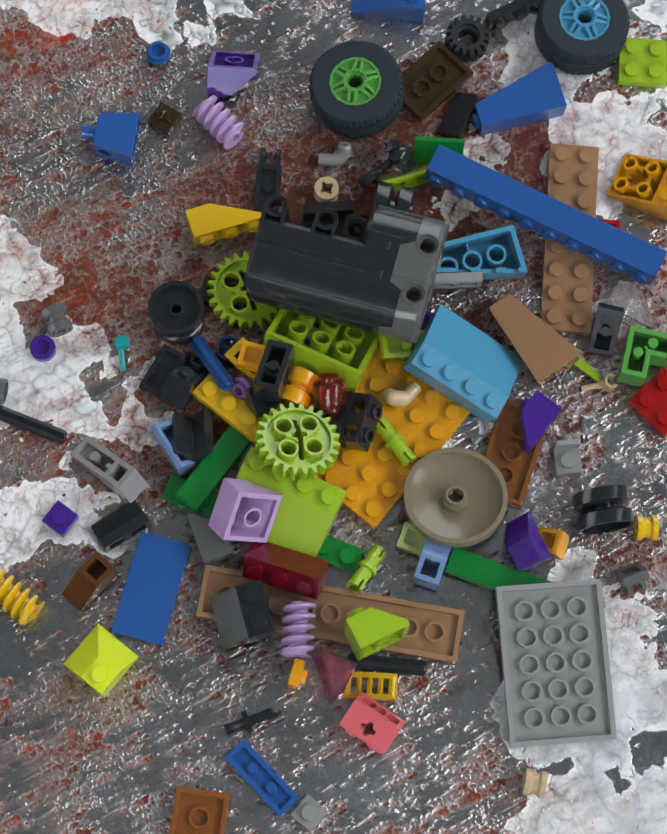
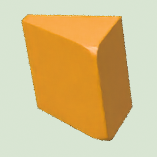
[539,527,569,560]

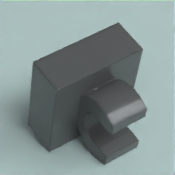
[614,562,650,595]

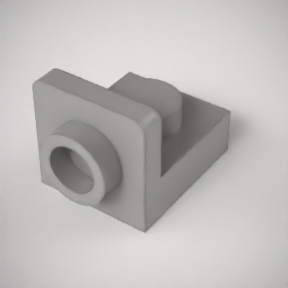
[552,436,582,477]

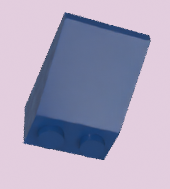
[351,0,425,22]

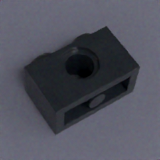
[253,339,295,404]

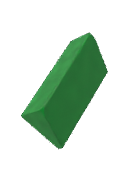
[413,136,465,164]

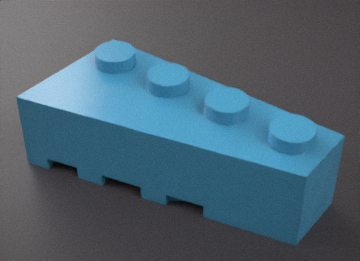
[437,224,528,280]

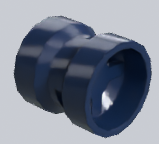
[216,336,240,367]

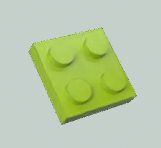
[617,37,667,89]

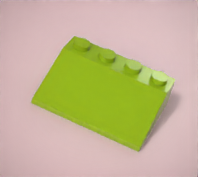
[262,309,379,392]
[236,446,346,557]

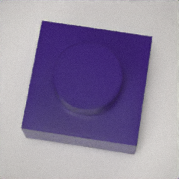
[42,500,79,538]

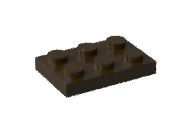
[402,40,474,122]

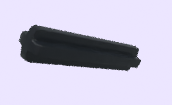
[0,405,68,444]
[348,653,426,676]

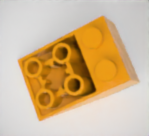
[606,153,667,220]

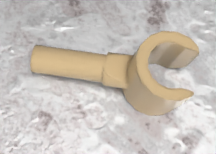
[581,373,618,392]

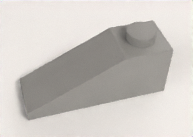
[70,435,148,503]

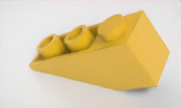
[185,203,262,246]

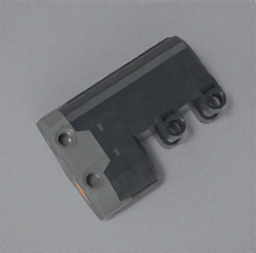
[244,194,449,343]

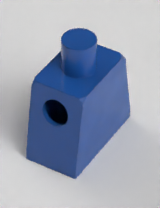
[81,113,141,166]

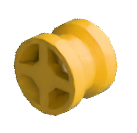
[634,515,659,541]

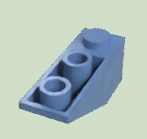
[412,539,452,591]

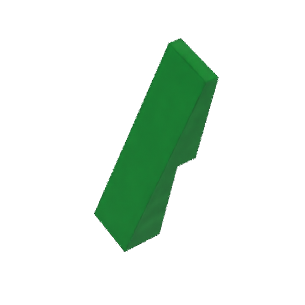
[175,425,253,511]
[444,547,551,591]

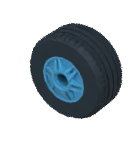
[534,0,630,75]

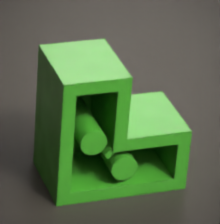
[616,325,667,387]

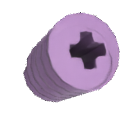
[192,95,244,150]
[281,601,316,658]

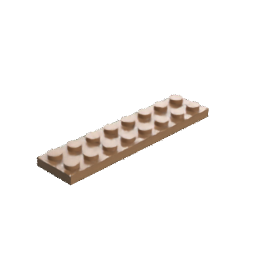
[540,143,599,336]

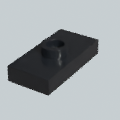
[139,344,187,401]

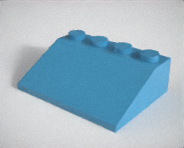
[402,304,523,423]

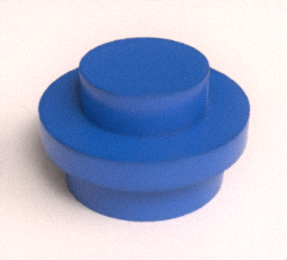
[146,41,171,65]

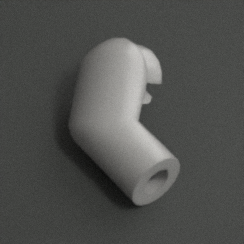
[318,141,352,166]

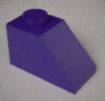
[519,390,562,454]
[506,512,552,572]

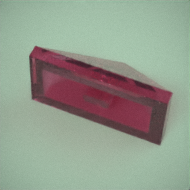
[312,646,357,704]

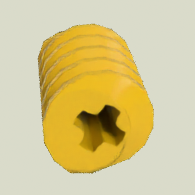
[0,568,45,626]

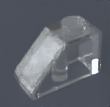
[607,280,654,330]

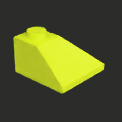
[64,623,138,698]

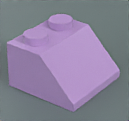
[208,478,283,543]

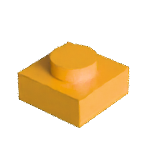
[236,340,266,372]
[288,658,309,690]

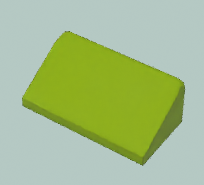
[379,166,428,192]

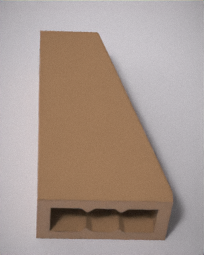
[489,293,584,386]

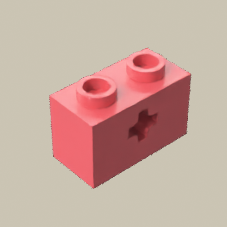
[339,692,406,755]

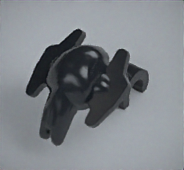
[358,140,416,190]

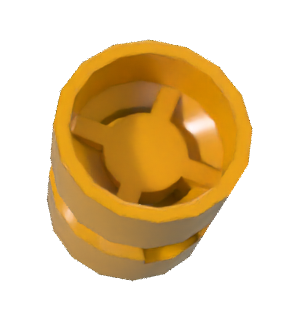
[280,366,320,409]

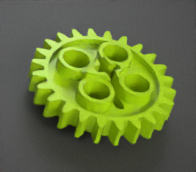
[207,251,280,332]
[254,402,341,481]

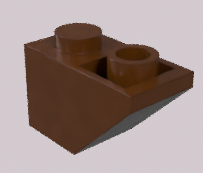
[62,551,118,612]

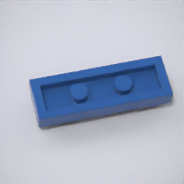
[224,739,300,817]

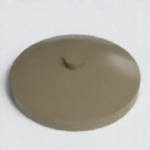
[403,448,508,547]

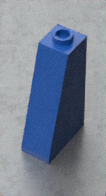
[471,62,567,136]

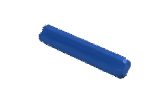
[190,336,235,392]

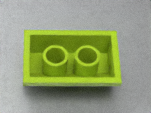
[344,607,410,661]

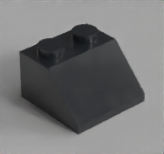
[210,580,275,650]

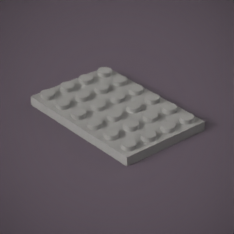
[495,579,617,748]

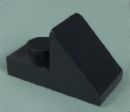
[587,302,624,356]

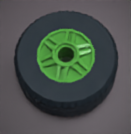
[309,40,404,139]

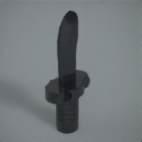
[224,708,281,735]

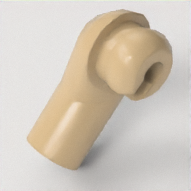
[383,381,422,407]

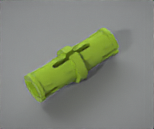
[375,417,417,467]
[346,544,386,594]

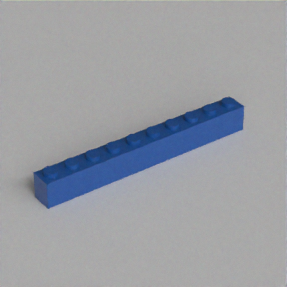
[424,144,667,285]

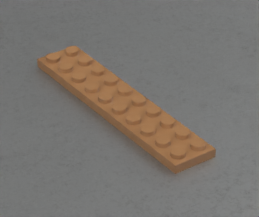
[196,565,465,664]

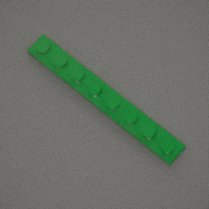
[162,474,364,575]

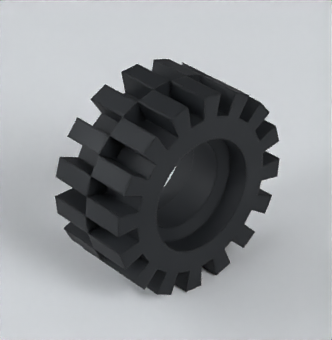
[445,14,490,63]

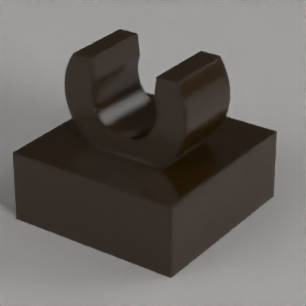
[148,102,182,136]

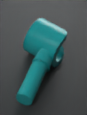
[114,335,131,372]

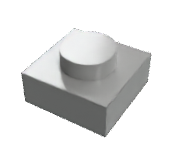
[290,794,328,833]

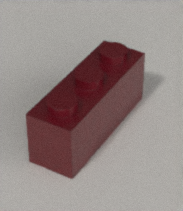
[242,542,330,600]

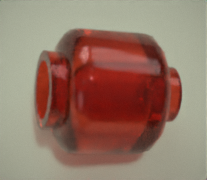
[312,373,347,413]

